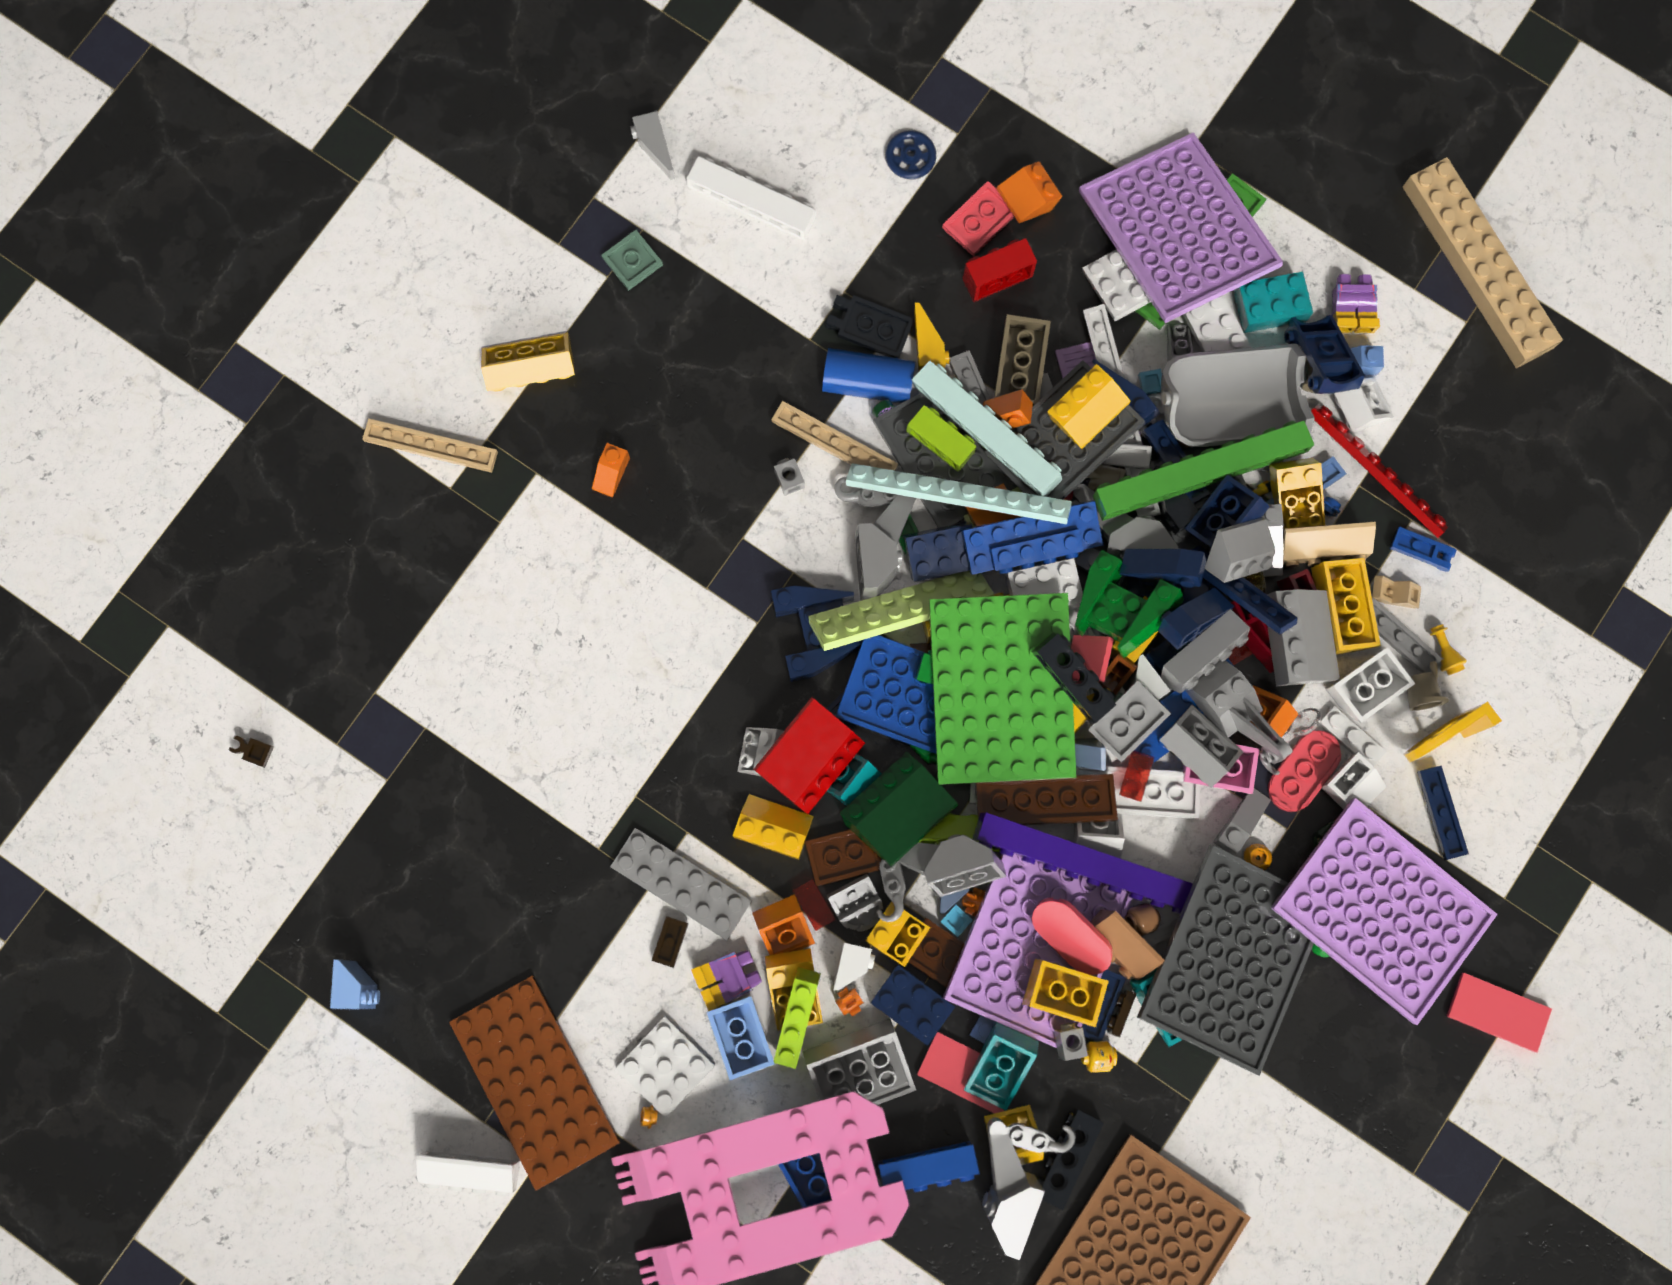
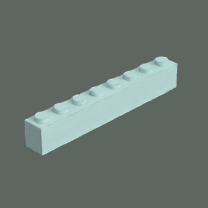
[912,361,1062,497]

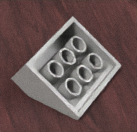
[1267,590,1340,686]
[802,1019,916,1105]

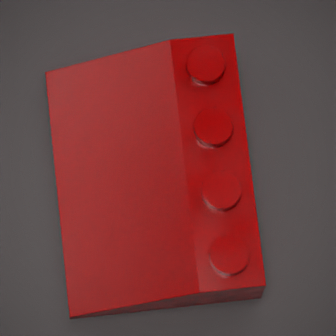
[753,697,865,814]

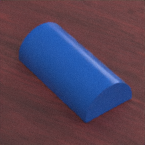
[822,348,916,403]

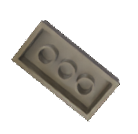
[994,314,1051,406]

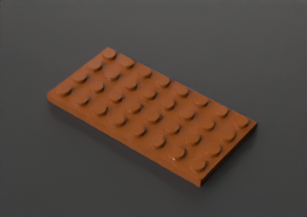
[449,976,620,1190]

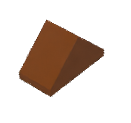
[1098,653,1138,697]

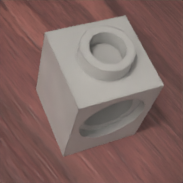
[774,458,805,496]
[1054,1023,1088,1061]

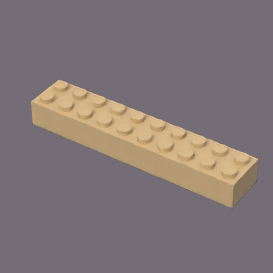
[1403,157,1563,368]

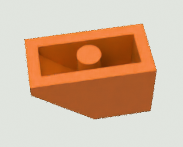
[983,389,1033,429]
[592,443,630,498]

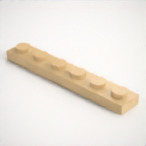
[772,401,898,471]
[362,418,498,473]

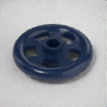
[885,130,937,179]

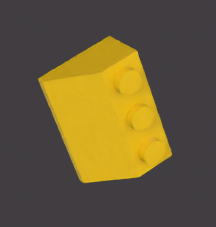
[1047,364,1131,449]
[733,794,814,860]

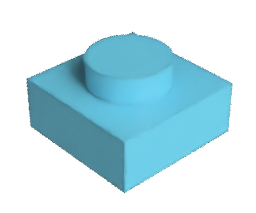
[1138,369,1162,395]
[940,905,973,937]

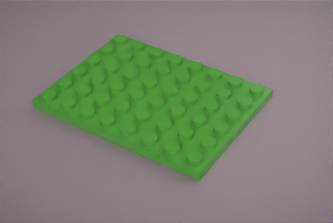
[929,593,1076,785]

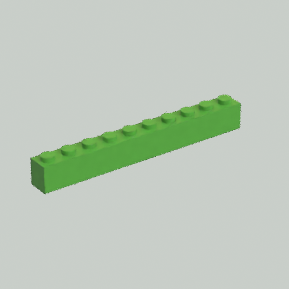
[1093,421,1315,521]

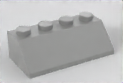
[1161,609,1250,694]

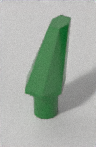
[910,745,937,765]

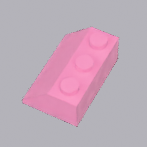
[1183,744,1259,794]

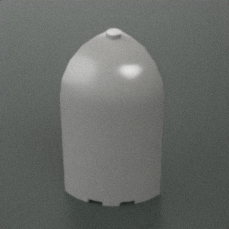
[1161,344,1315,447]

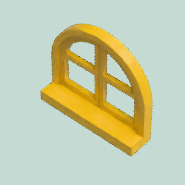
[1403,701,1502,762]

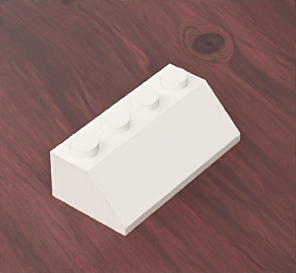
[416,1151,520,1196]

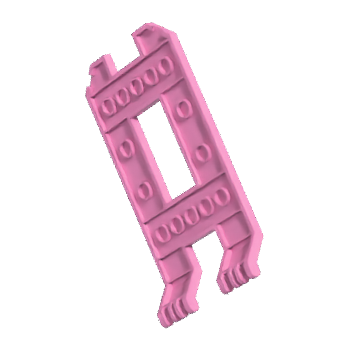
[611,1091,909,1285]

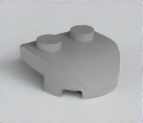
[826,873,883,932]

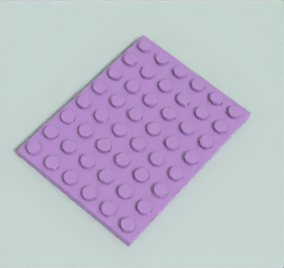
[1079,132,1283,323]
[1271,798,1497,1025]
[942,854,1132,1048]

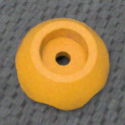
[1243,843,1272,871]

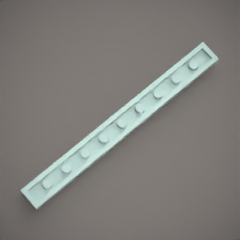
[846,463,1072,524]

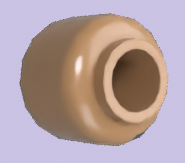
[1124,903,1161,936]

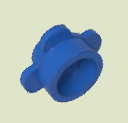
[1324,497,1341,517]

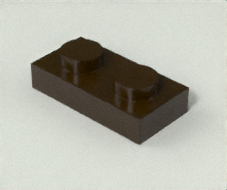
[651,916,689,968]
[1107,990,1137,1038]

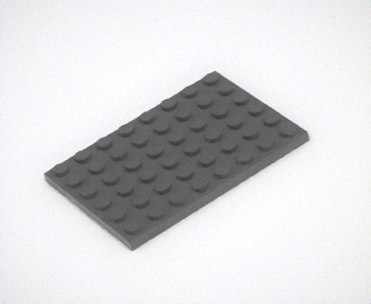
[1136,845,1314,1076]

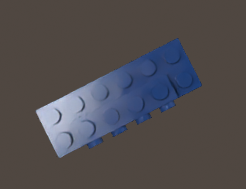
[962,500,1103,575]

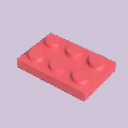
[942,181,1014,257]

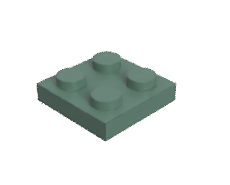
[601,230,663,291]

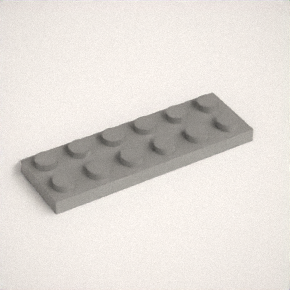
[610,828,752,941]

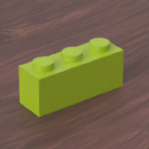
[906,405,977,472]

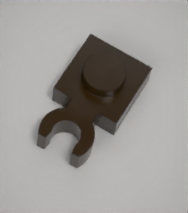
[228,736,274,768]

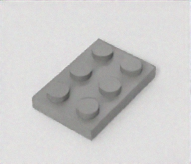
[1088,680,1171,762]

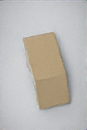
[1372,576,1421,609]

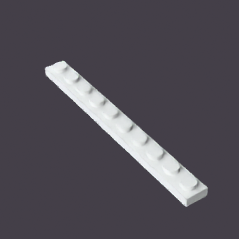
[1083,304,1161,518]

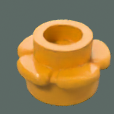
[640,1105,657,1129]

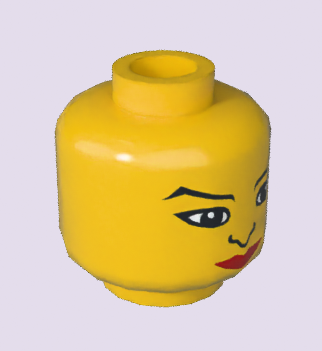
[1081,1041,1117,1072]

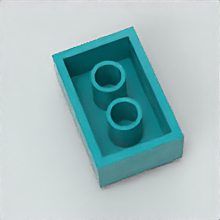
[1234,271,1313,333]

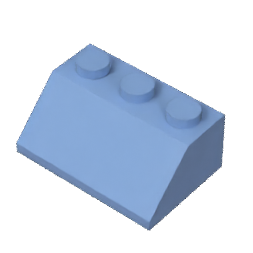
[330,960,380,1009]
[707,996,775,1080]

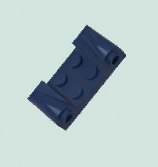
[1284,315,1365,394]

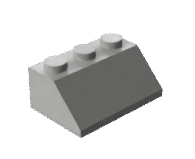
[1205,517,1276,583]
[1160,705,1243,788]

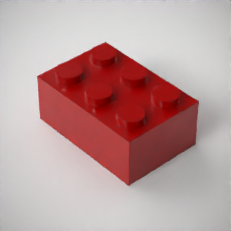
[963,238,1037,302]

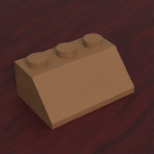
[1090,909,1165,980]

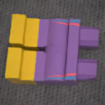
[1332,274,1380,333]
[691,950,762,1011]

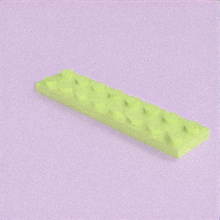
[808,570,995,651]

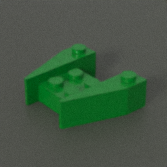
[1075,550,1184,658]

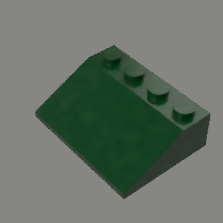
[840,752,958,867]

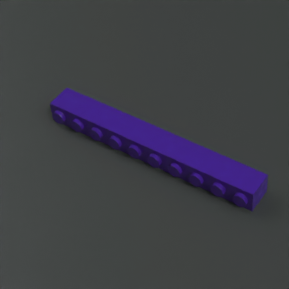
[972,813,1193,915]

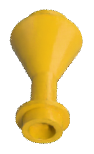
[1430,624,1467,676]

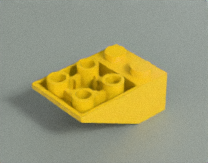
[1269,457,1325,530]
[765,948,823,1031]

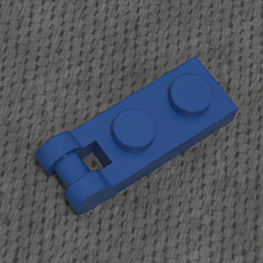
[1389,527,1457,572]

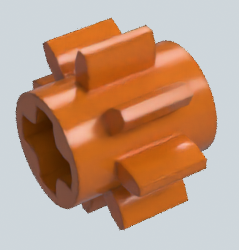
[962,887,986,917]
[835,987,864,1017]

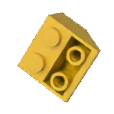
[865,901,930,967]

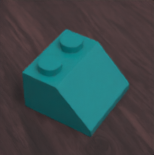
[827,754,882,806]

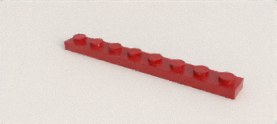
[1311,404,1448,538]

